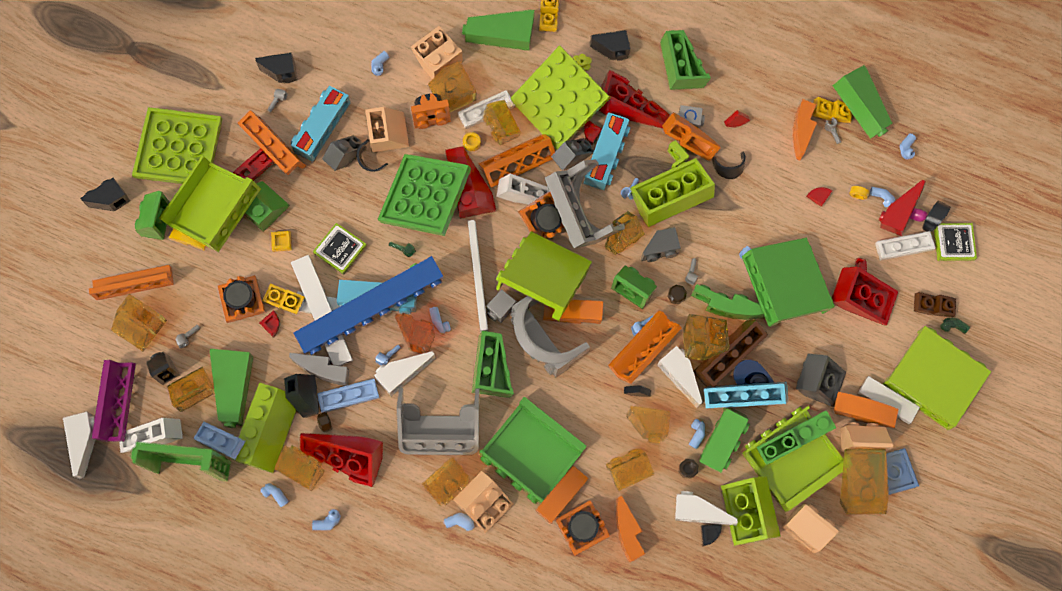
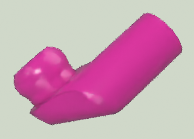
[910,208,928,222]

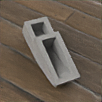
[289,353,350,386]

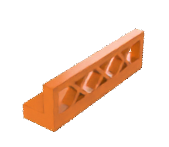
[237,110,307,175]
[478,134,555,188]
[89,265,174,300]
[608,310,682,384]

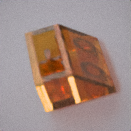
[395,313,435,354]

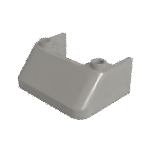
[397,388,479,455]

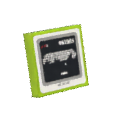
[313,223,367,275]
[934,223,977,261]

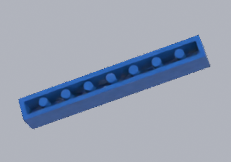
[293,256,444,355]

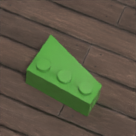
[660,30,711,90]
[471,331,514,398]
[699,407,750,473]

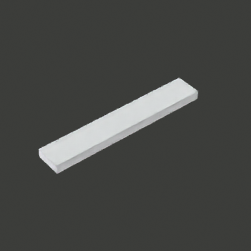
[468,220,488,333]
[291,255,353,366]

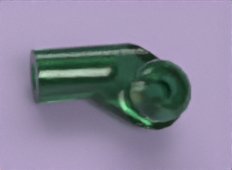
[940,317,970,334]

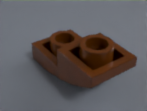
[914,292,956,317]

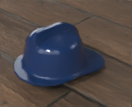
[733,360,774,385]

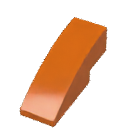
[793,99,817,160]
[662,112,721,161]
[543,300,603,324]
[834,392,899,429]
[536,466,589,524]
[616,496,645,563]

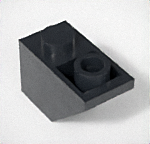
[80,178,130,211]
[284,374,319,418]

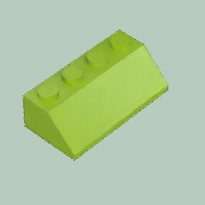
[630,158,715,227]
[231,383,297,474]

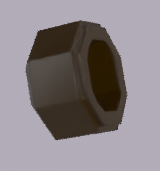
[667,284,687,304]
[317,412,333,433]
[679,459,698,479]

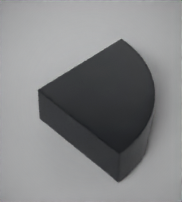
[624,385,651,397]
[701,524,722,546]

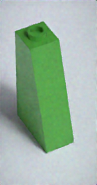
[462,10,534,51]
[832,65,893,139]
[210,349,253,428]

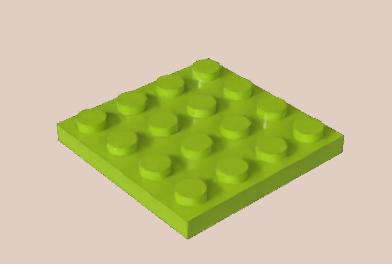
[510,45,611,150]
[132,107,223,184]

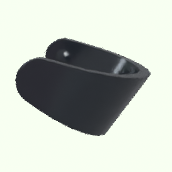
[357,139,388,172]
[712,151,746,179]
[922,201,951,232]

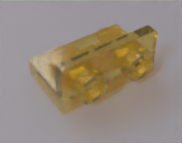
[606,449,655,491]

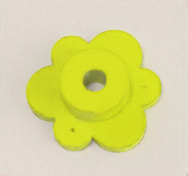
[573,54,592,70]

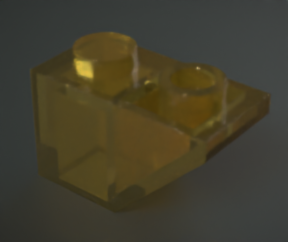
[605,211,645,255]

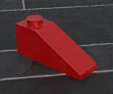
[878,180,926,236]

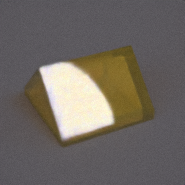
[167,366,215,412]

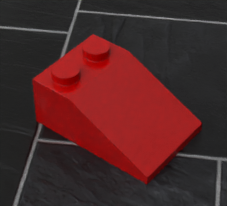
[832,266,899,326]

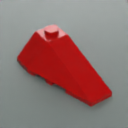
[598,70,670,129]
[445,146,496,219]
[300,433,383,487]

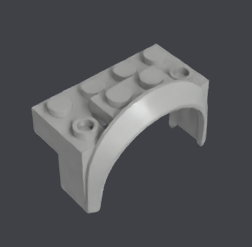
[545,159,625,248]
[510,296,590,378]

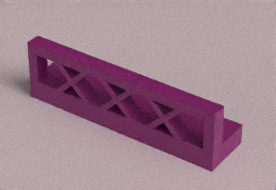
[92,360,136,442]

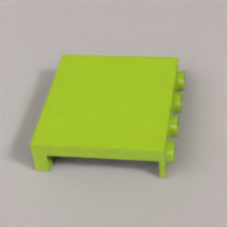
[159,156,261,252]
[496,231,592,321]
[883,326,991,430]
[742,406,853,512]

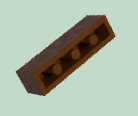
[693,320,768,387]

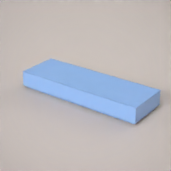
[317,379,379,413]
[193,421,245,460]

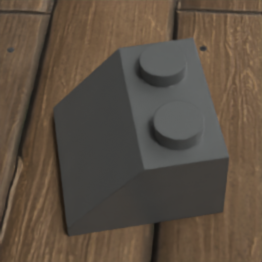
[796,353,846,407]

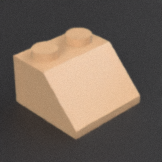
[841,423,893,454]

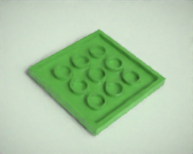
[377,154,471,236]

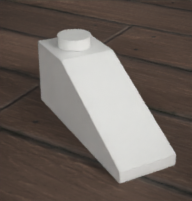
[496,174,550,205]
[657,346,702,408]
[374,351,436,396]
[63,412,95,479]
[119,418,183,453]
[675,491,737,526]

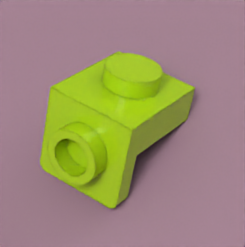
[667,140,689,169]

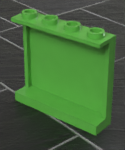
[742,238,835,327]
[479,397,587,504]
[131,442,231,481]

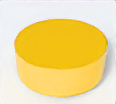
[463,132,481,152]
[849,186,870,200]

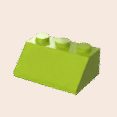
[721,477,781,546]

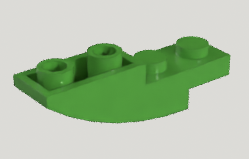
[691,284,765,320]
[756,410,836,465]

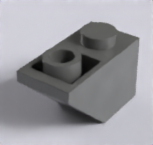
[322,135,366,171]
[551,138,594,171]
[641,227,681,262]

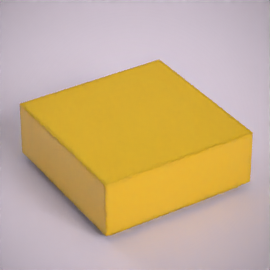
[271,231,292,252]

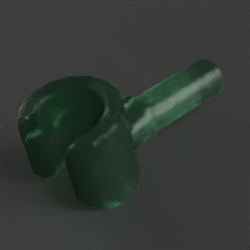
[389,242,416,257]

